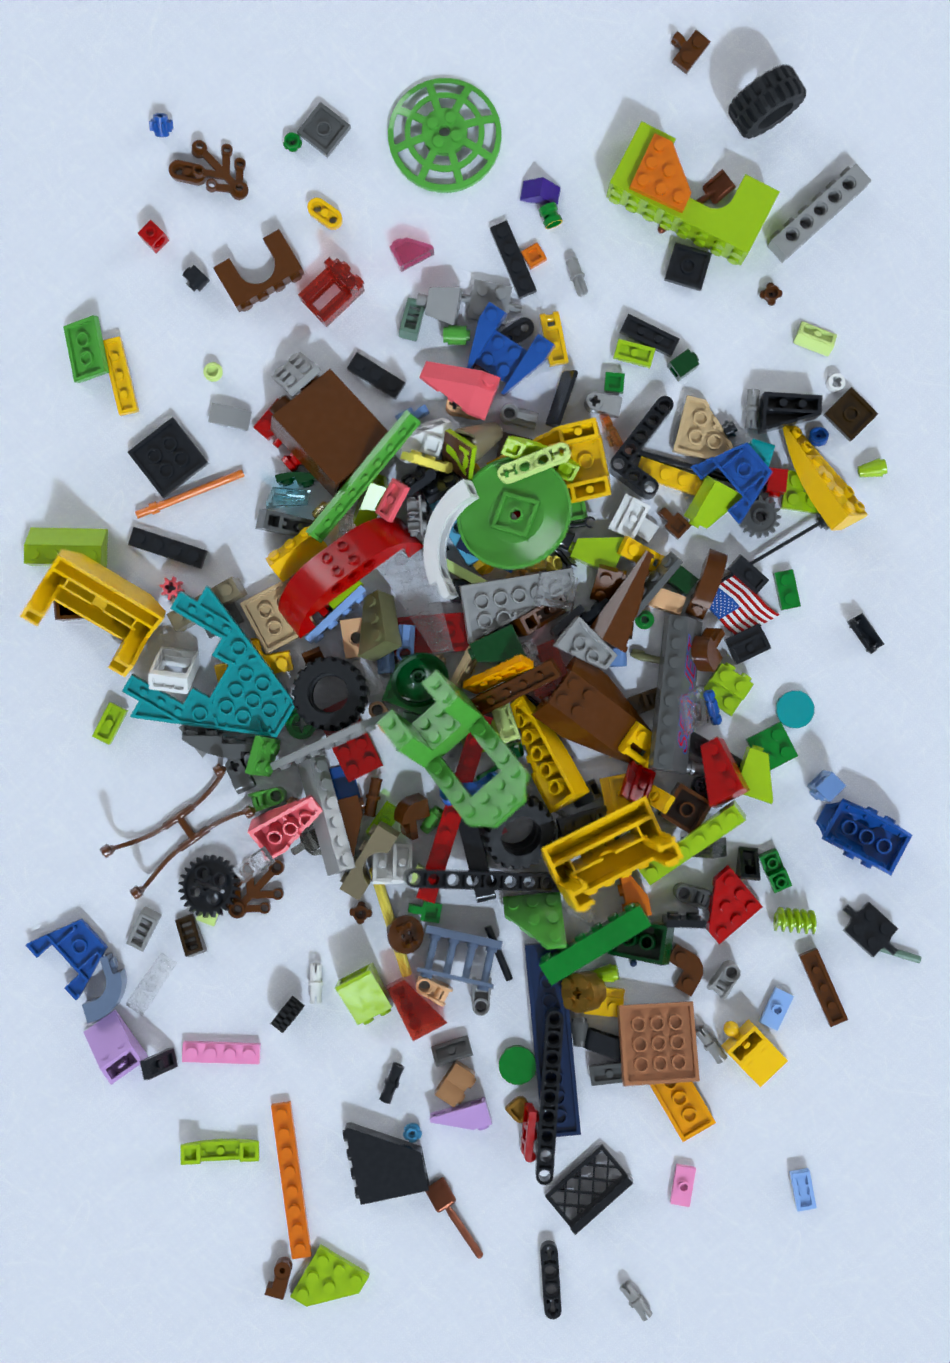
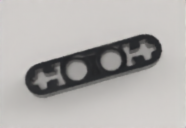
[540,1240,562,1320]

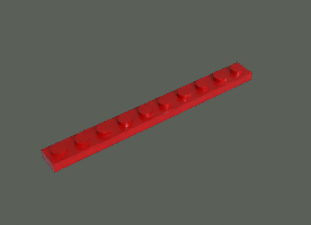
[416,715,493,903]

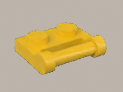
[618,721,652,768]

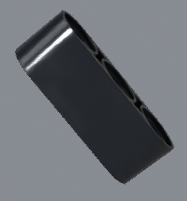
[583,1027,621,1061]

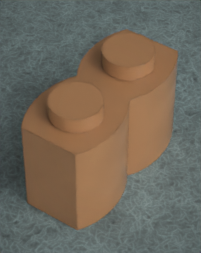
[435,1061,476,1107]

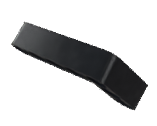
[608,396,674,500]

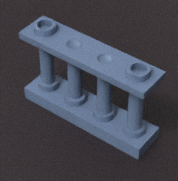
[416,925,503,992]

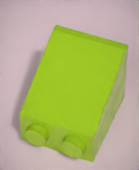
[335,962,393,1025]

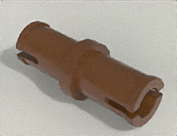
[363,777,383,817]

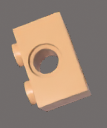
[340,617,362,659]

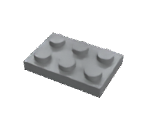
[272,352,321,396]

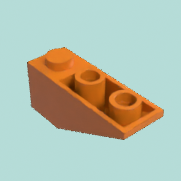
[617,875,652,916]

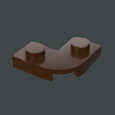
[670,943,703,997]

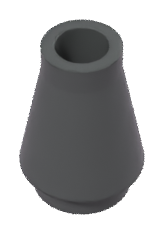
[571,1017,589,1047]

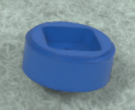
[808,427,829,446]

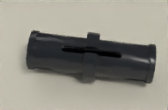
[379,1062,405,1104]

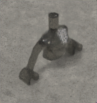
[290,822,322,856]

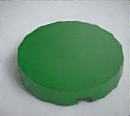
[499,1045,536,1085]

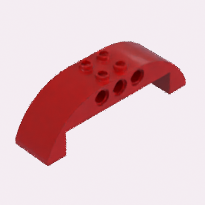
[278,517,423,638]

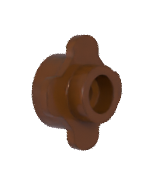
[759,283,783,306]
[349,901,372,924]

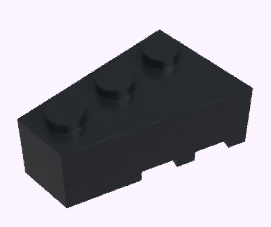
[758,392,823,434]

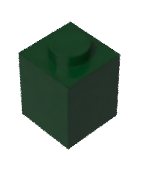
[667,349,699,382]
[667,566,699,596]

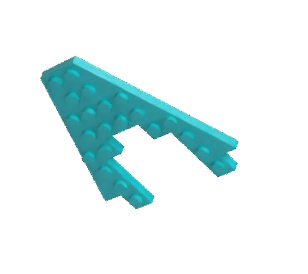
[122,586,295,737]

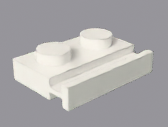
[608,494,650,539]

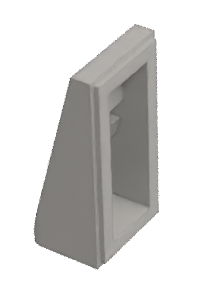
[126,907,162,952]

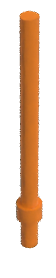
[135,469,245,519]

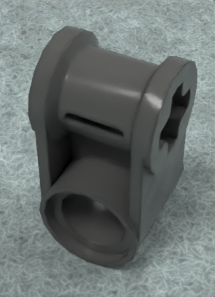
[225,758,256,794]
[673,882,712,910]

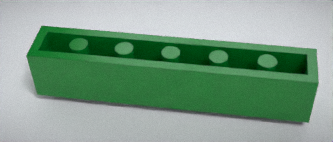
[539,902,652,986]

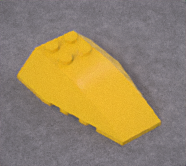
[486,418,611,503]

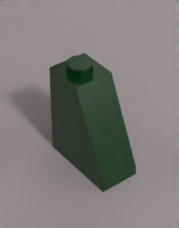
[467,624,527,662]

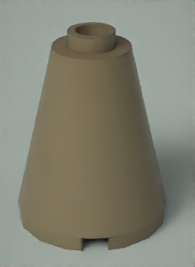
[454,422,503,464]

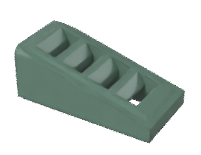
[399,297,425,341]

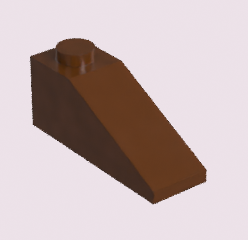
[509,594,570,637]
[337,794,365,856]

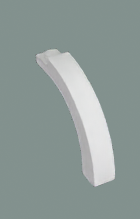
[423,479,479,599]

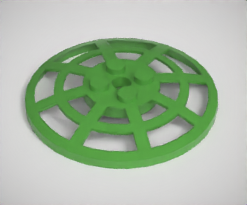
[388,78,502,193]

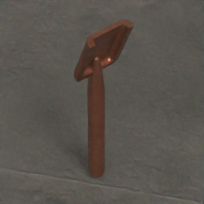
[657,169,736,234]
[425,1177,483,1259]

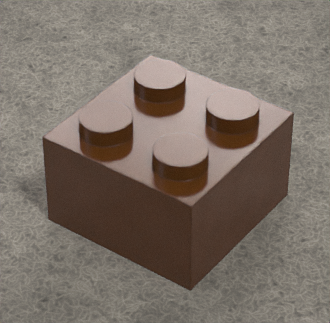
[658,782,712,833]

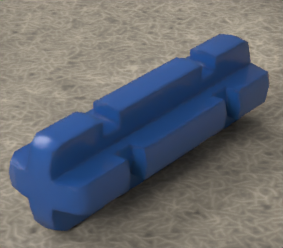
[703,689,722,725]

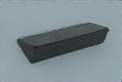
[545,370,578,428]

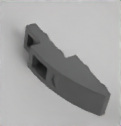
[182,729,255,759]

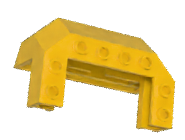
[20,549,166,677]
[541,796,684,912]

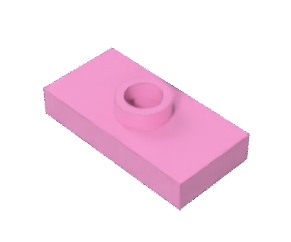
[670,1164,696,1207]

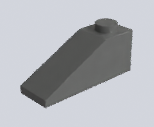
[255,509,314,537]

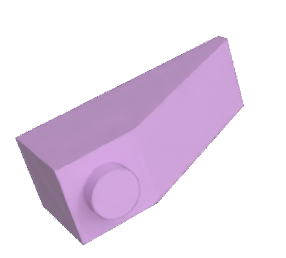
[430,1097,492,1130]

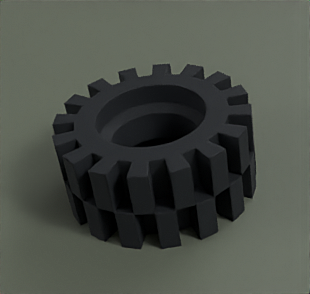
[270,996,305,1033]

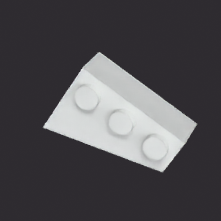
[394,418,453,463]

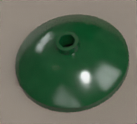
[391,652,449,707]

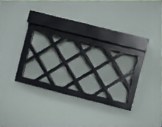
[545,1144,633,1235]

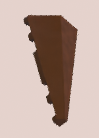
[590,550,654,653]

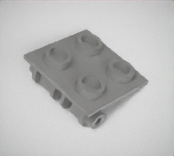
[406,495,429,538]

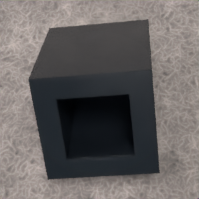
[573,778,602,809]

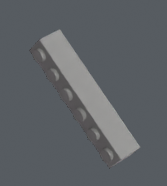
[297,756,356,876]

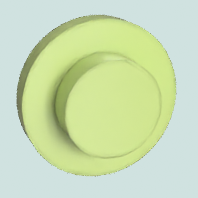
[203,362,223,382]

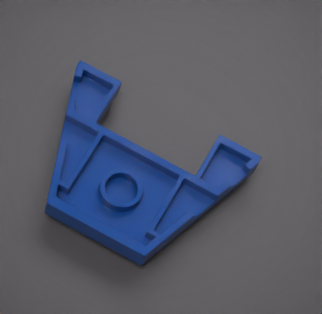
[691,442,773,524]
[25,919,108,1001]

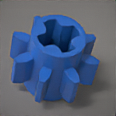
[149,113,174,137]

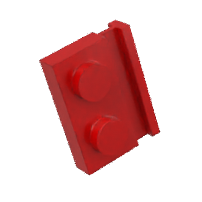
[619,761,656,803]

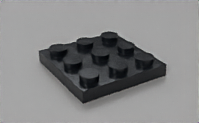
[127,417,209,498]

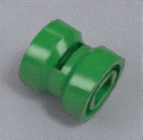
[538,202,563,229]

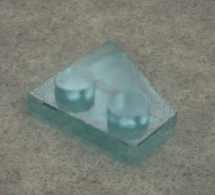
[266,487,311,509]

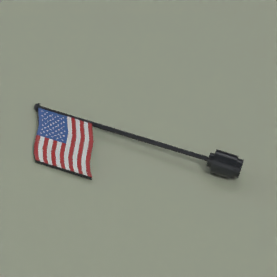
[690,513,829,635]

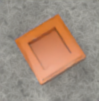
[521,242,547,270]

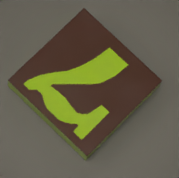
[442,429,477,480]

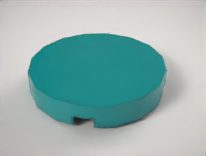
[775,691,815,728]

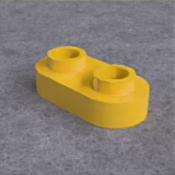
[307,198,343,230]

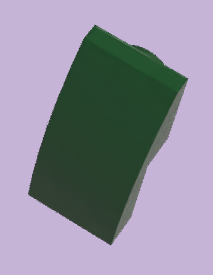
[275,472,317,488]

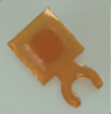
[601,416,623,451]

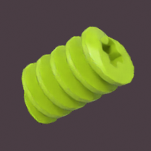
[773,907,817,935]

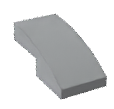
[208,403,252,431]

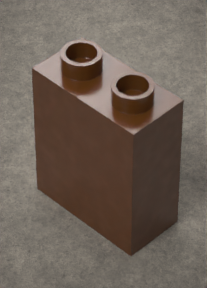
[270,369,388,497]

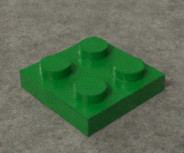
[746,722,798,770]

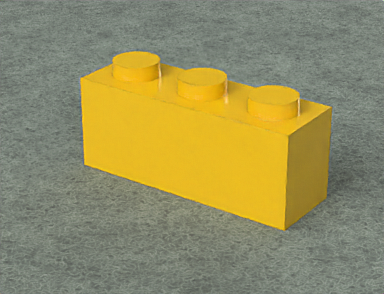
[265,526,328,582]

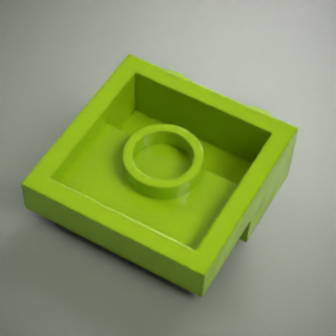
[699,662,754,716]

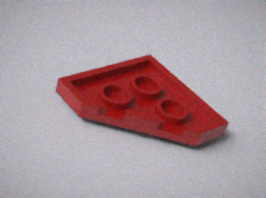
[706,865,763,944]

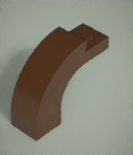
[685,548,728,620]

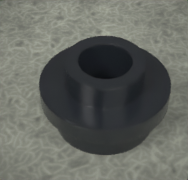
[721,420,738,439]

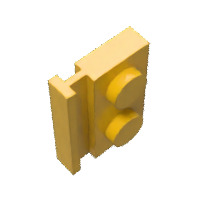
[599,773,631,815]
[583,987,625,1018]

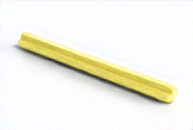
[369,867,412,977]

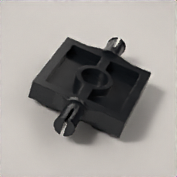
[842,902,898,957]

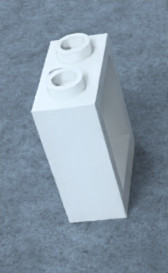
[148,646,199,694]

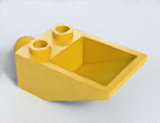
[721,1019,788,1088]

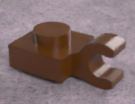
[657,507,692,540]

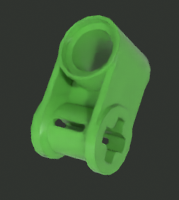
[248,786,287,812]

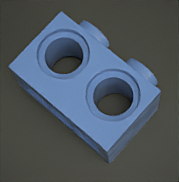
[807,770,846,802]

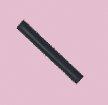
[484,925,513,981]

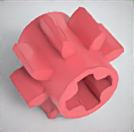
[160,576,185,600]

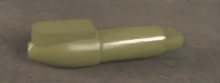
[630,649,660,664]

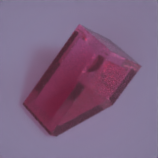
[389,237,434,272]

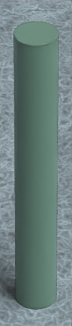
[880,948,922,963]

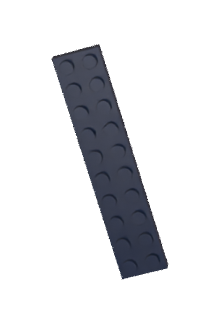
[524,943,581,1138]

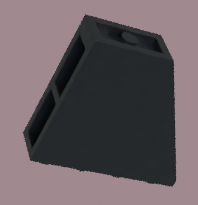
[343,1122,430,1205]

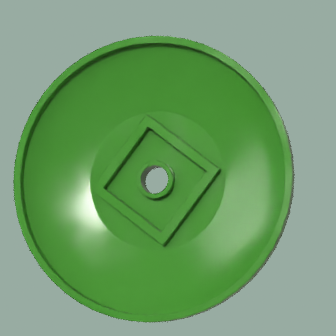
[457,456,572,570]

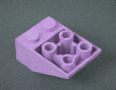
[83,1009,148,1085]

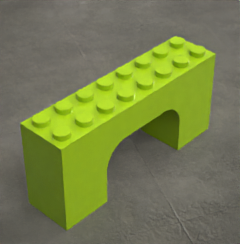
[606,121,780,266]

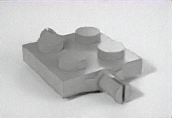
[461,279,522,326]

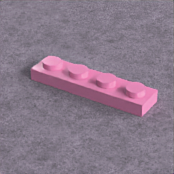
[182,1041,261,1064]

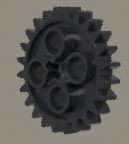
[178,855,241,918]

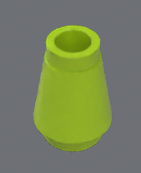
[857,458,888,478]
[590,963,619,982]

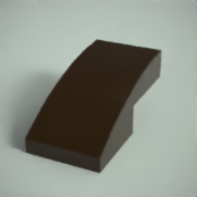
[626,687,657,714]

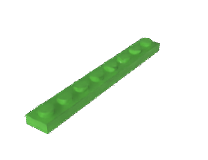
[306,410,421,543]

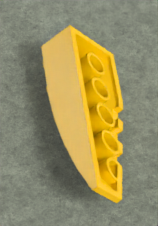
[510,695,590,813]

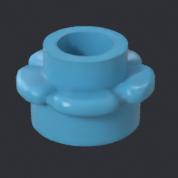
[403,1123,422,1143]

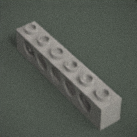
[767,164,872,263]

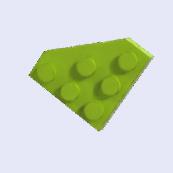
[290,1244,370,1307]

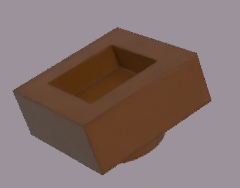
[302,646,325,664]

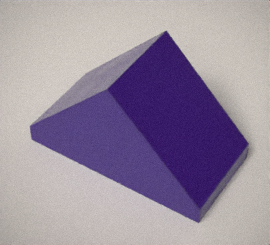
[520,177,561,206]

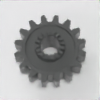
[739,496,781,539]

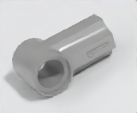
[500,403,539,430]

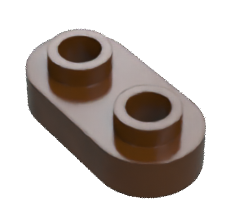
[168,160,207,186]

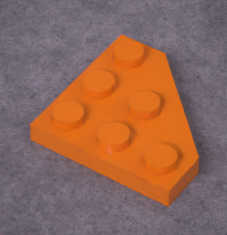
[629,133,691,213]

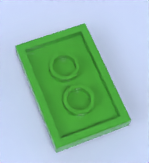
[63,315,109,383]

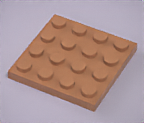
[617,1001,700,1086]

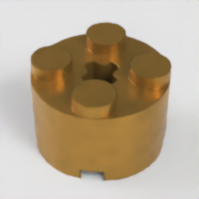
[561,971,607,1013]

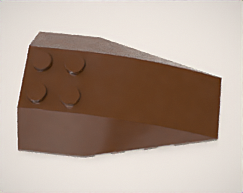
[531,656,652,764]

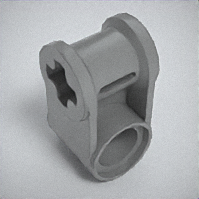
[584,392,622,418]
[707,960,741,1000]
[472,977,492,1016]

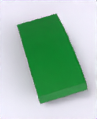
[759,848,792,893]

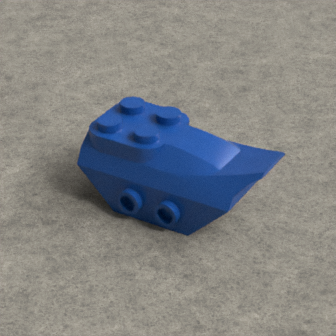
[816,798,912,876]

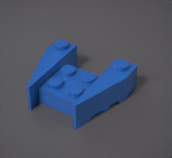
[467,302,555,395]

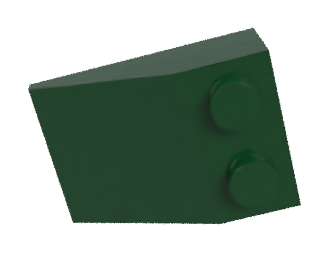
[608,922,674,966]

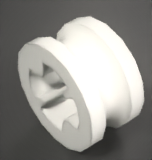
[826,373,846,392]

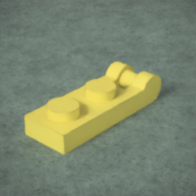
[400,449,453,473]

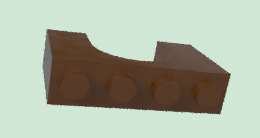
[213,229,304,313]

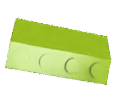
[24,527,108,567]

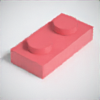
[375,478,410,522]

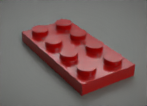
[394,612,469,656]
[323,698,383,782]

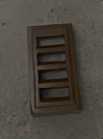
[175,914,207,957]

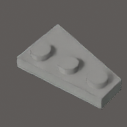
[553,616,617,670]

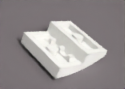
[372,843,412,884]

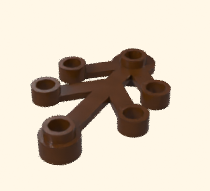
[191,140,249,200]
[228,859,285,919]

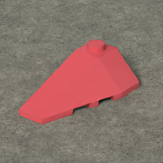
[419,361,501,421]
[248,795,323,860]

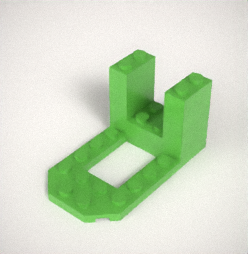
[377,670,530,828]

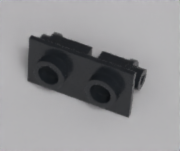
[847,613,884,654]

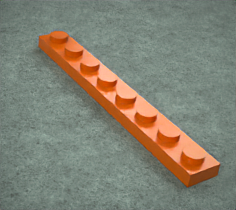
[271,1101,312,1259]

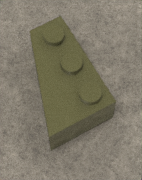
[358,590,402,662]

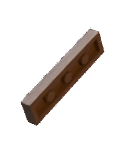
[798,947,848,1027]

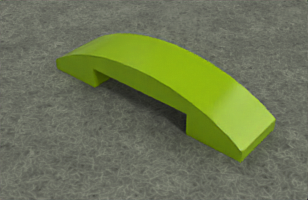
[501,436,580,483]
[180,1139,259,1165]

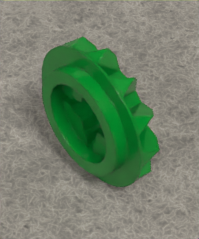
[286,709,316,739]

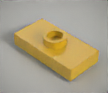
[648,784,676,814]

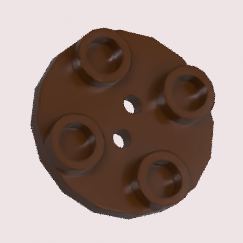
[386,915,424,954]

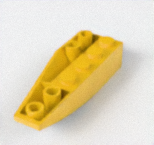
[783,426,868,531]

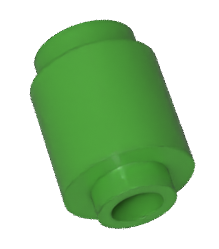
[443,325,470,345]

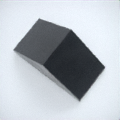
[736,846,761,881]

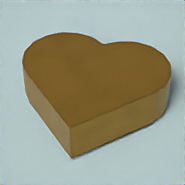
[505,1096,528,1123]

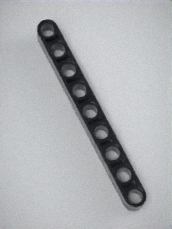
[403,868,560,892]
[535,1007,564,1185]

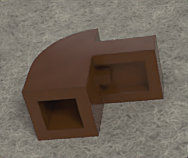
[691,628,725,672]
[394,793,430,840]

